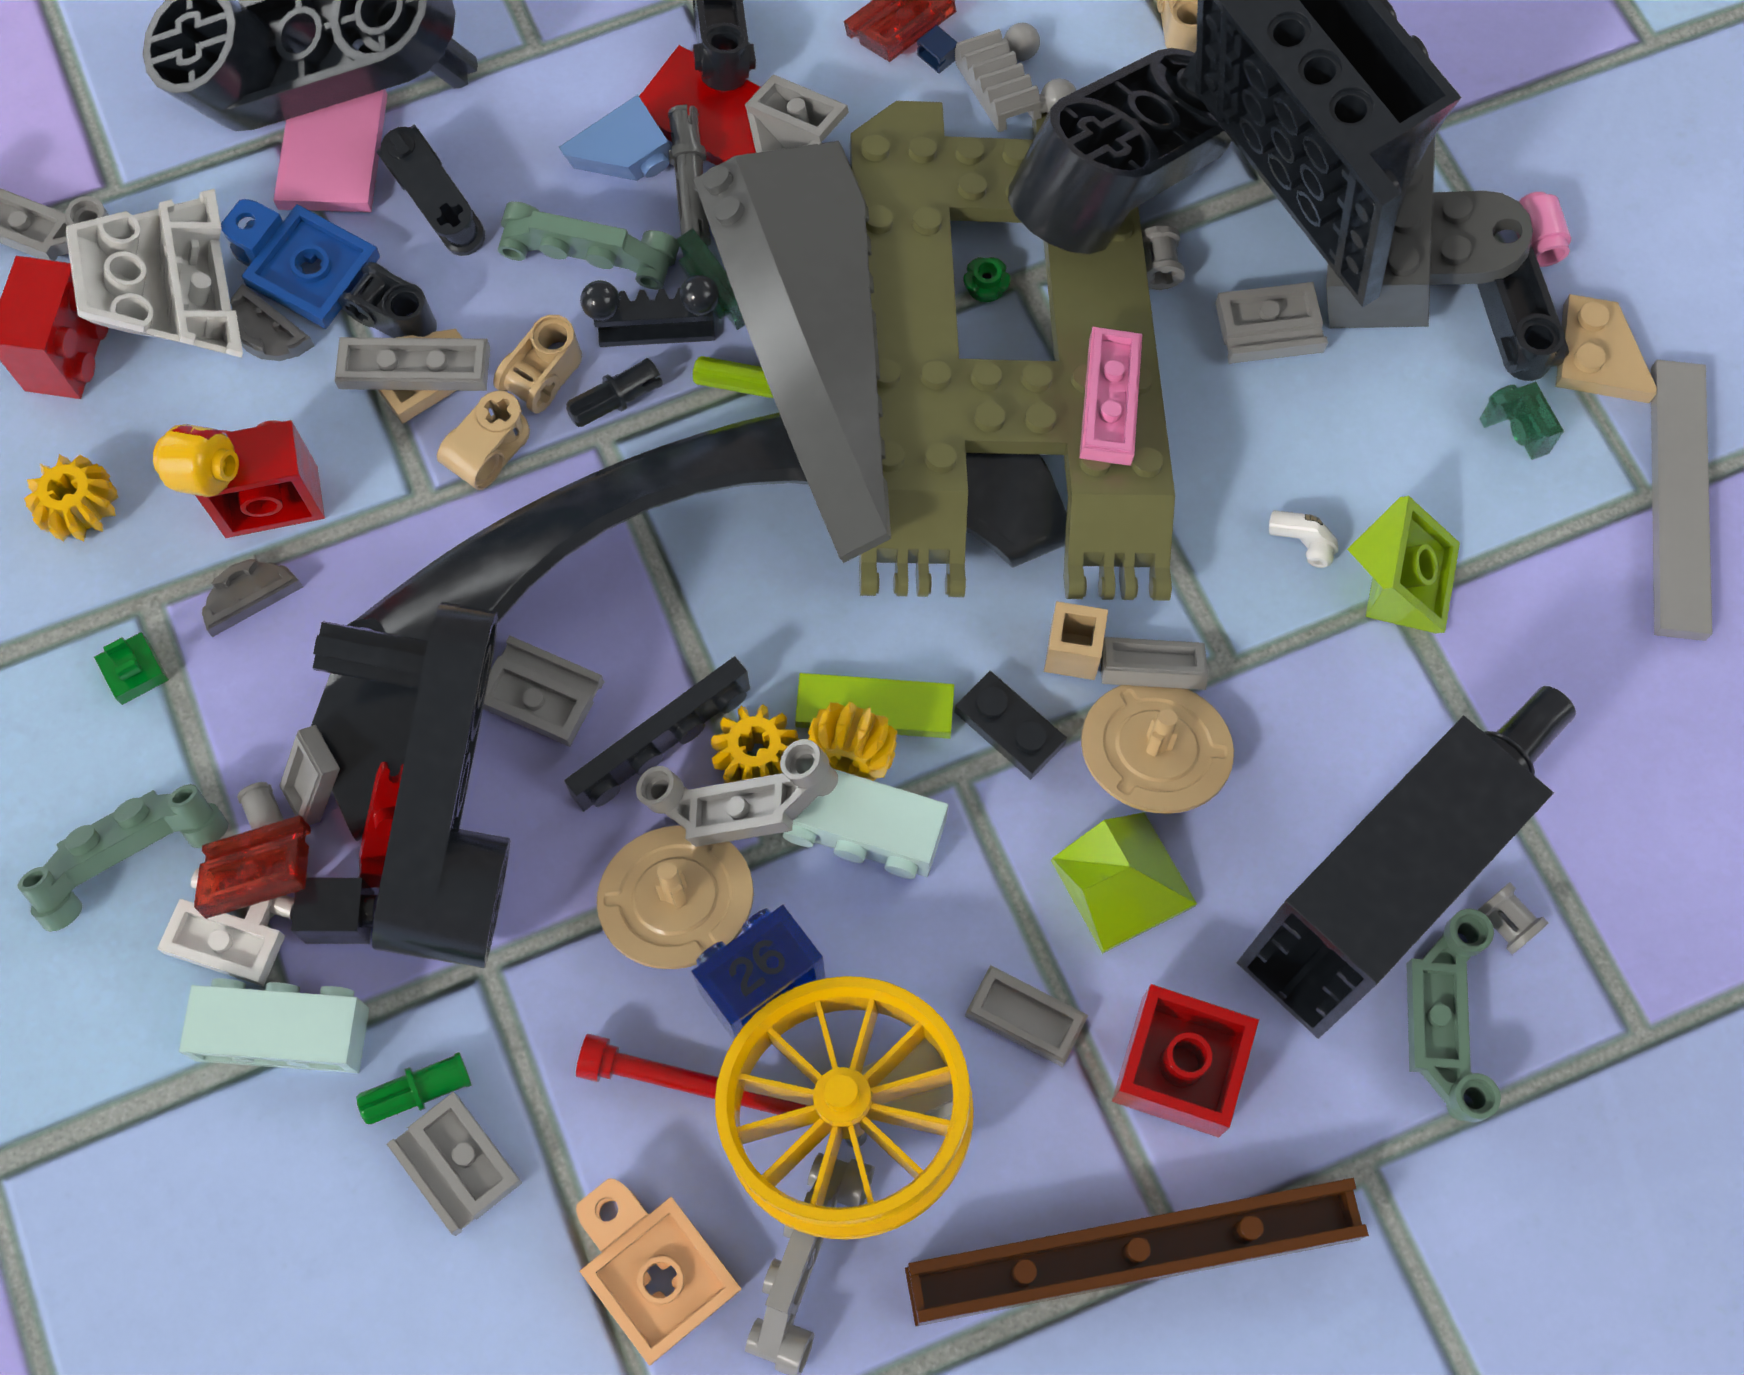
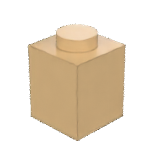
[1044,601,1108,680]

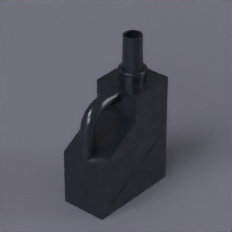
[1236,686,1576,1039]

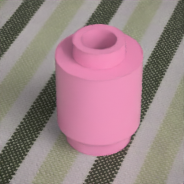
[1516,192,1571,267]

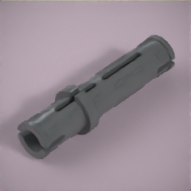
[668,105,712,250]

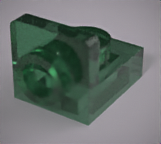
[1479,381,1564,460]

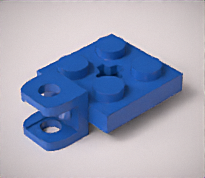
[221,199,380,329]

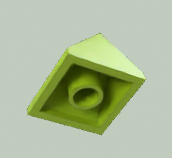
[1347,496,1460,634]
[1051,812,1197,954]

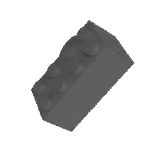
[1326,136,1533,328]

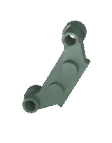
[498,202,680,290]
[18,784,228,932]
[1406,909,1501,1122]

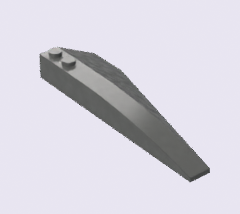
[693,141,891,563]

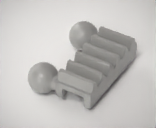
[955,23,1076,132]

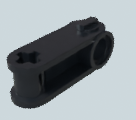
[693,0,756,91]
[376,124,485,256]
[1477,246,1569,381]

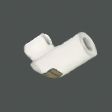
[1269,510,1338,568]

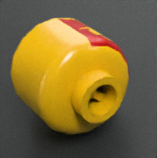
[153,424,239,497]

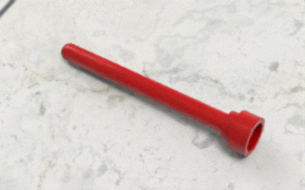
[576,1034,809,1115]

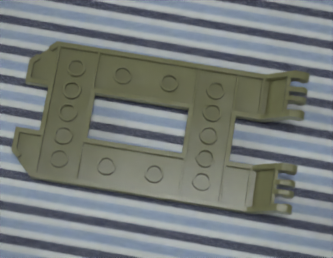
[849,101,1175,601]

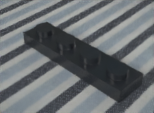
[564,656,750,812]

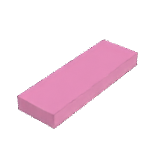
[1079,327,1142,466]

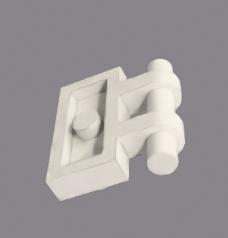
[157,867,295,987]

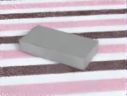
[1101,637,1208,690]
[279,725,340,827]
[965,965,1088,1067]

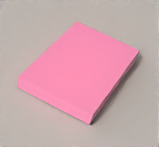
[274,89,388,212]

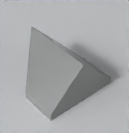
[745,74,849,153]

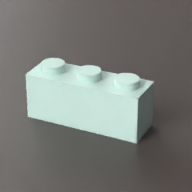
[783,769,948,879]
[179,978,369,1073]

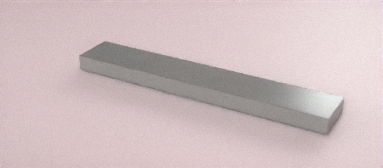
[1651,360,1712,641]

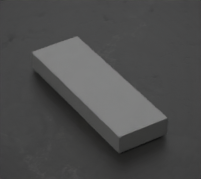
[334,337,490,391]

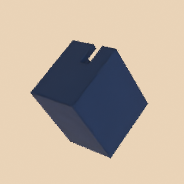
[917,25,958,74]

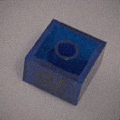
[691,904,825,1041]

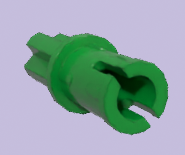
[356,1052,472,1124]

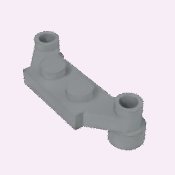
[0,188,109,261]
[636,739,838,847]
[745,1153,875,1375]

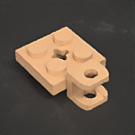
[576,1178,742,1366]

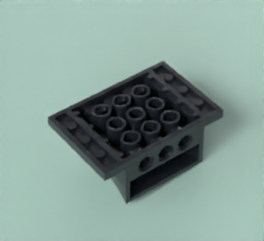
[1195,0,1462,308]

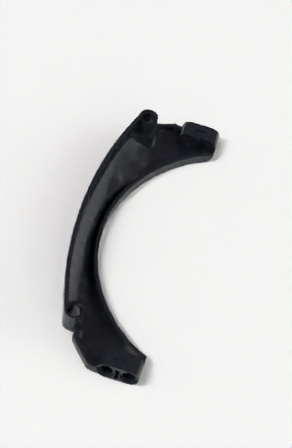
[311,413,1067,841]

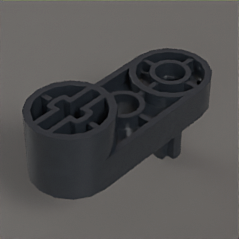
[142,0,478,131]
[1008,48,1232,254]
[313,601,511,968]

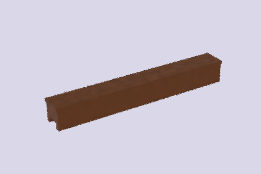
[905,1177,1369,1327]

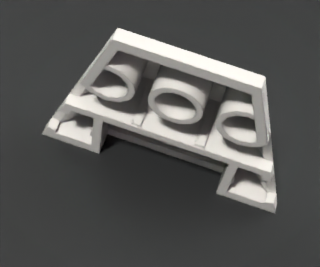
[66,189,243,358]

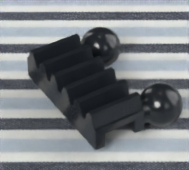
[580,275,719,347]

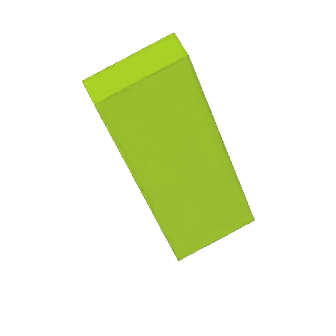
[795,673,954,739]

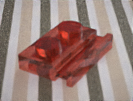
[843,0,957,62]
[194,815,311,919]

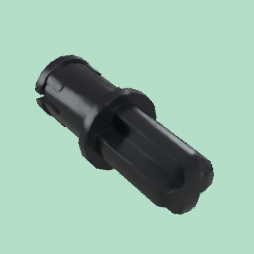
[566,358,663,427]

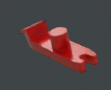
[358,762,404,888]

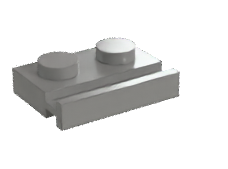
[1215,282,1328,364]
[483,636,604,747]
[387,1092,522,1236]

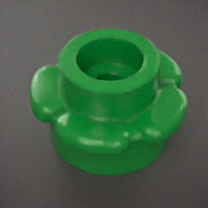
[963,257,1011,302]

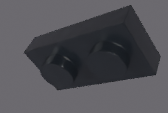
[954,671,1067,780]

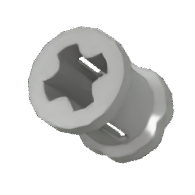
[1142,225,1185,290]
[1478,882,1548,954]

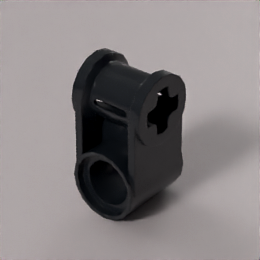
[338,262,437,338]

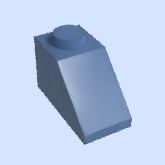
[559,94,671,181]

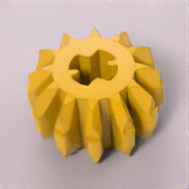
[24,454,119,541]
[808,702,897,781]
[711,704,799,783]

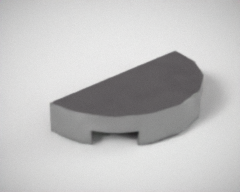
[230,283,314,361]
[202,559,303,637]

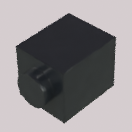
[291,877,378,944]

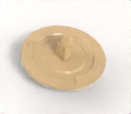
[1081,685,1234,814]
[597,825,754,969]

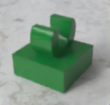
[94,632,169,705]

